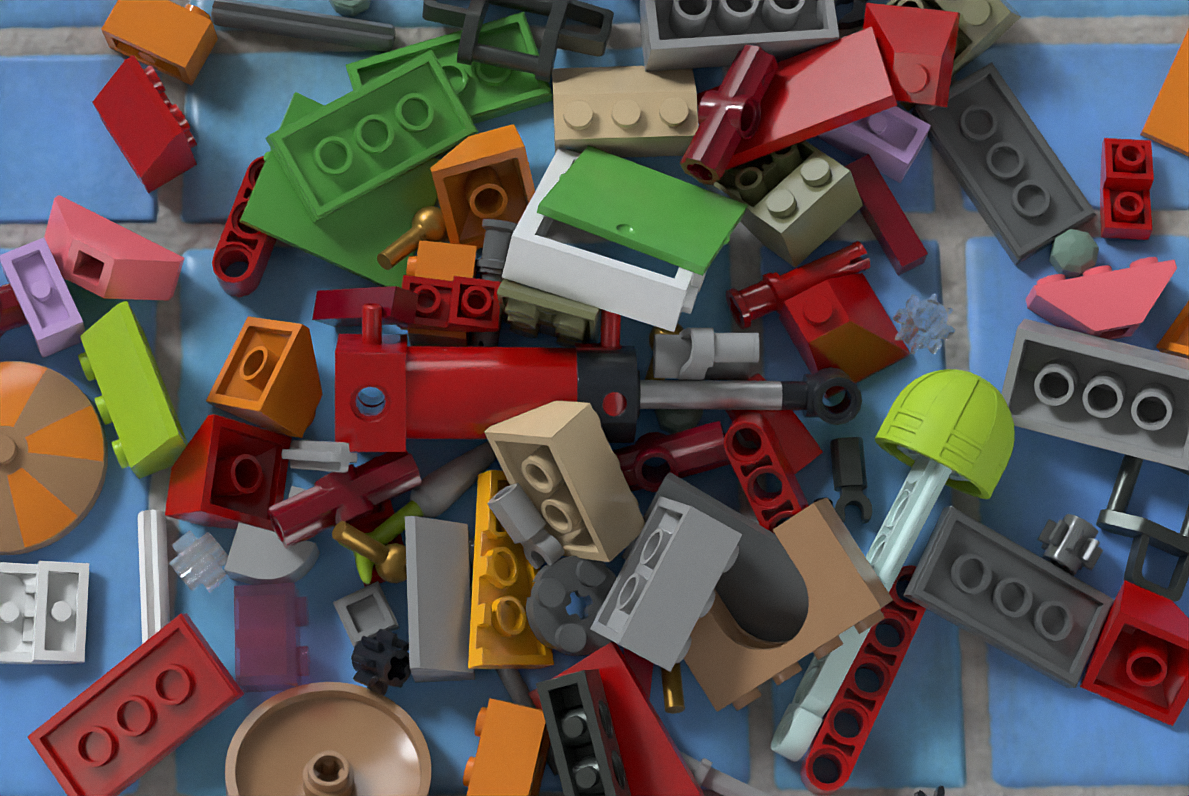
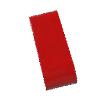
[212,156,277,297]
[724,412,809,534]

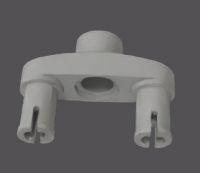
[653,327,759,380]

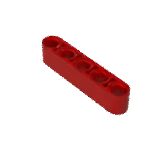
[800,565,926,796]

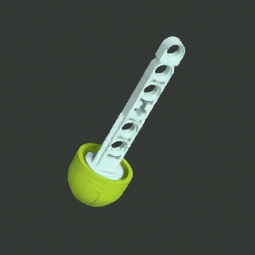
[771,369,1015,762]

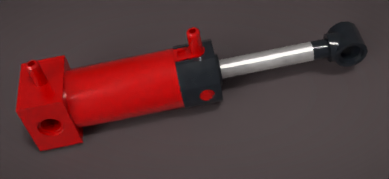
[335,303,862,452]

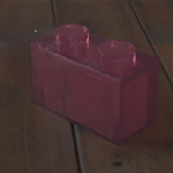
[234,583,310,693]

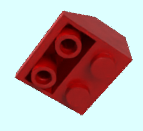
[92,55,197,194]

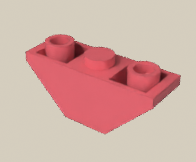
[44,195,185,301]
[1025,257,1177,340]

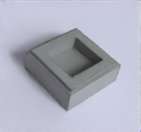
[333,581,399,648]

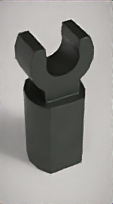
[830,437,873,523]

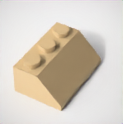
[552,66,698,158]
[484,401,645,562]

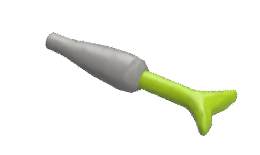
[337,441,497,584]

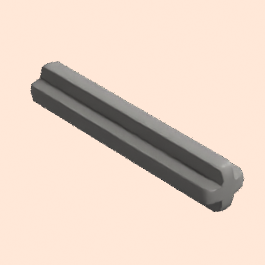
[281,440,358,473]

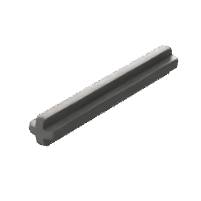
[211,0,396,52]

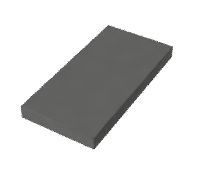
[912,62,1096,265]
[622,472,809,642]
[903,506,1114,688]

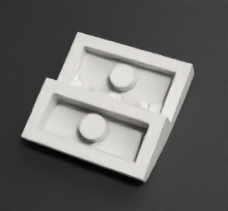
[0,561,90,664]

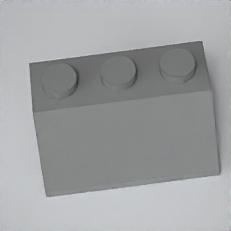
[590,496,742,672]
[405,516,475,683]

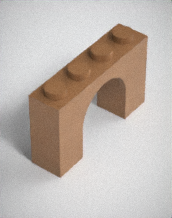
[683,497,893,712]

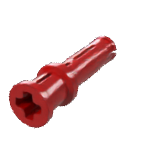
[726,241,871,330]

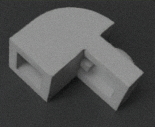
[224,486,320,588]

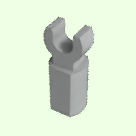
[487,483,565,569]

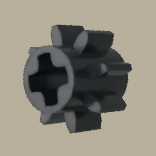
[351,629,411,695]

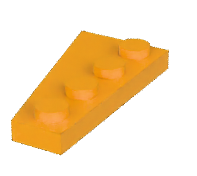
[468,470,554,669]

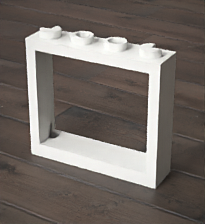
[502,147,706,332]

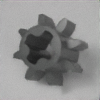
[1037,514,1103,576]

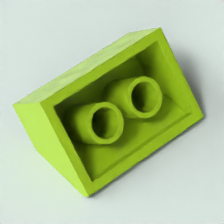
[78,301,188,479]

